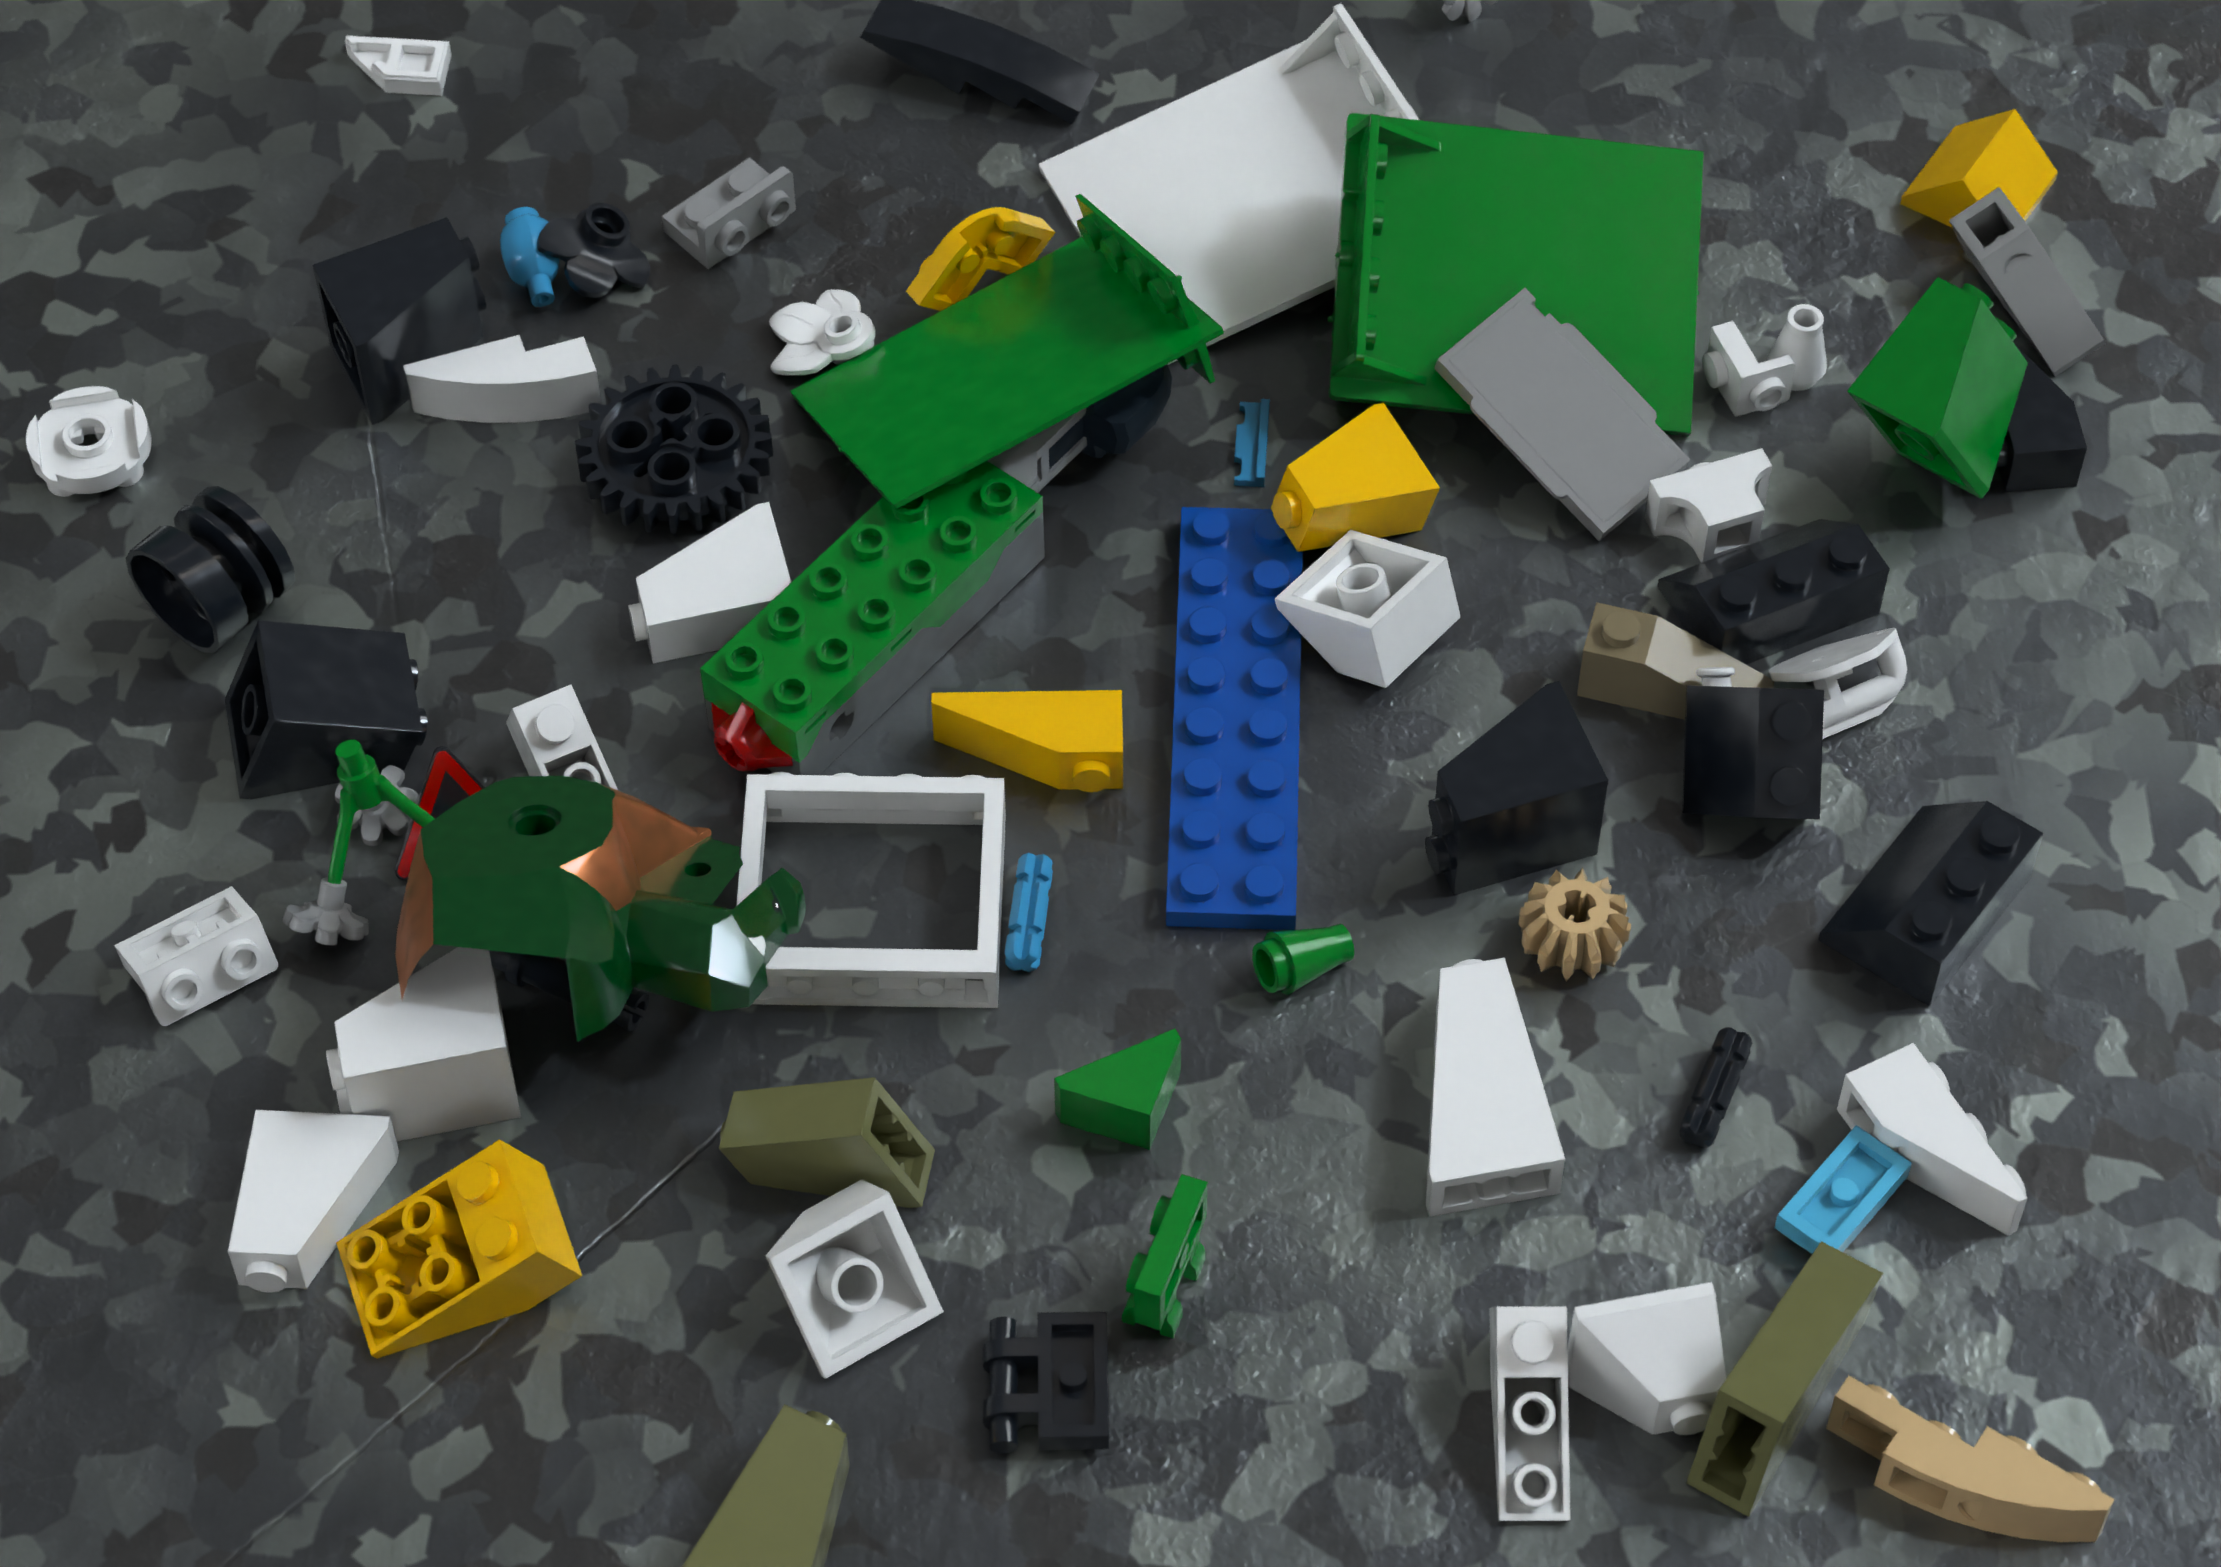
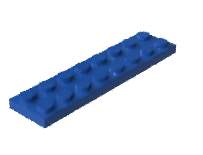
[1166,507,1303,930]

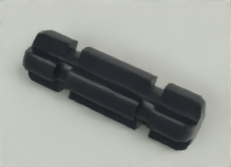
[1679,1027,1752,1148]

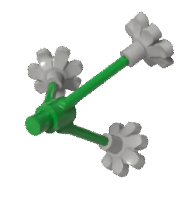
[282,740,435,945]

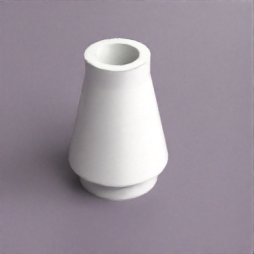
[1767,304,1827,391]

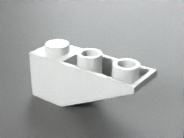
[506,685,618,790]
[1837,1043,2028,1236]
[1489,1306,1570,1521]

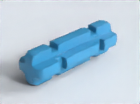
[1005,853,1053,972]

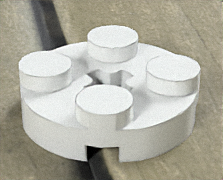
[26,386,151,497]

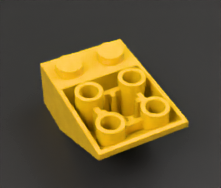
[336,1139,582,1359]

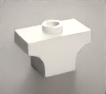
[1644,448,1772,563]

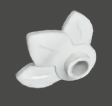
[769,290,875,376]

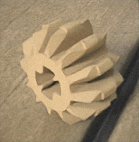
[1518,868,1631,981]

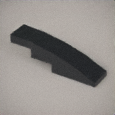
[860,0,1100,125]

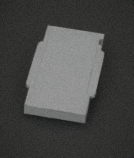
[1434,288,1691,542]

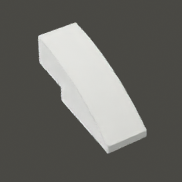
[403,335,601,423]

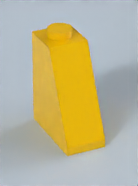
[1270,403,1440,552]

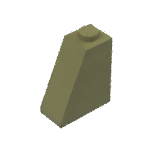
[719,1077,935,1208]

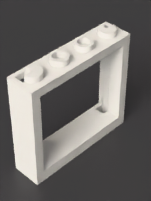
[736,772,1006,1008]

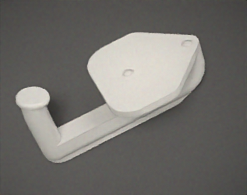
[1697,628,1907,739]

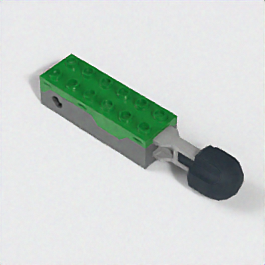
[700,364,1172,775]

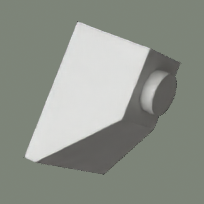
[765,1179,944,1379]
[1568,1282,1726,1435]

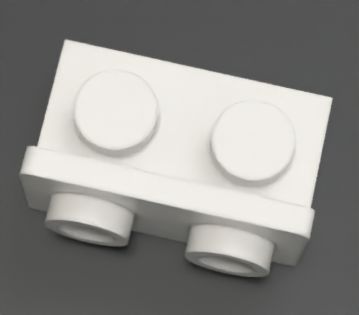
[114,886,278,1026]

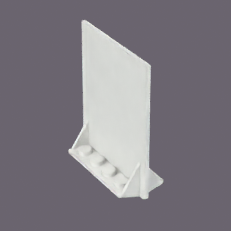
[1038,3,1419,365]

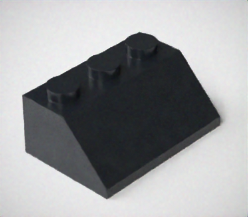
[1657,519,1890,665]
[1818,801,2044,1006]

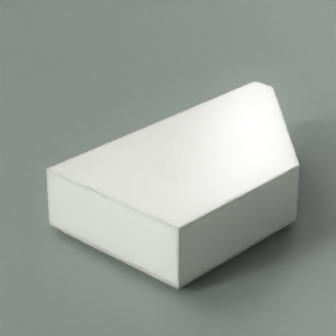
[345,36,451,96]

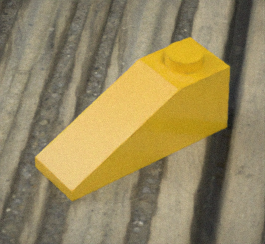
[931,690,1123,792]

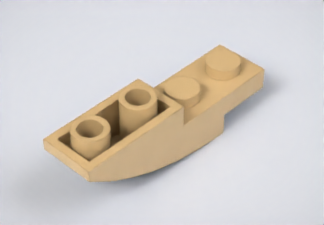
[1826,1376,2115,1542]

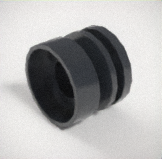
[126,486,296,653]

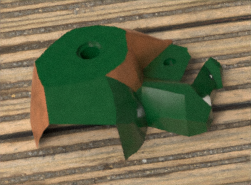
[395,776,806,1042]

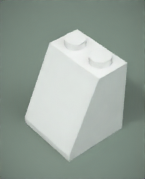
[326,947,521,1142]

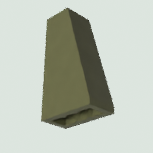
[1686,1241,1883,1517]
[682,1404,850,1567]

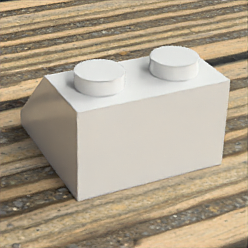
[1275,530,1461,688]

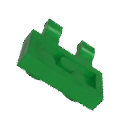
[1122,1174,1208,1338]

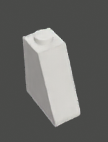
[628,502,791,664]
[228,1110,399,1293]

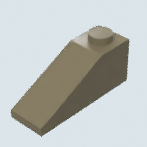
[1577,602,1775,720]

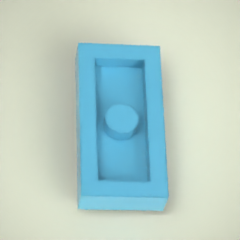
[1775,1125,1912,1254]

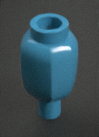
[500,207,560,307]

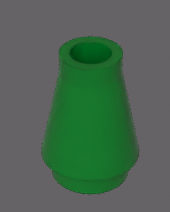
[1252,924,1355,995]

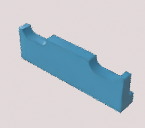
[1234,399,1270,487]

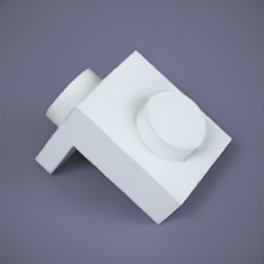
[1702,321,1796,417]

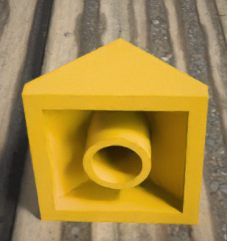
[1900,109,2058,227]

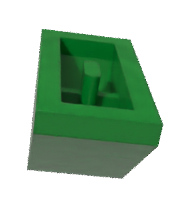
[1054,1029,1181,1150]

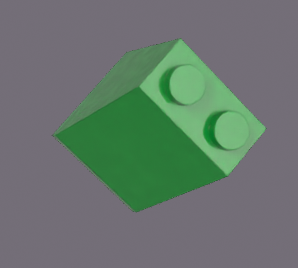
[1847,277,2028,499]

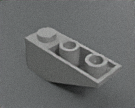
[1949,187,2106,377]

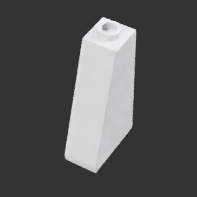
[1426,958,1565,1217]

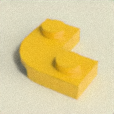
[906,207,1056,311]

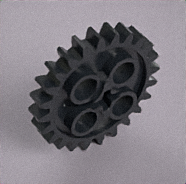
[575,364,773,534]

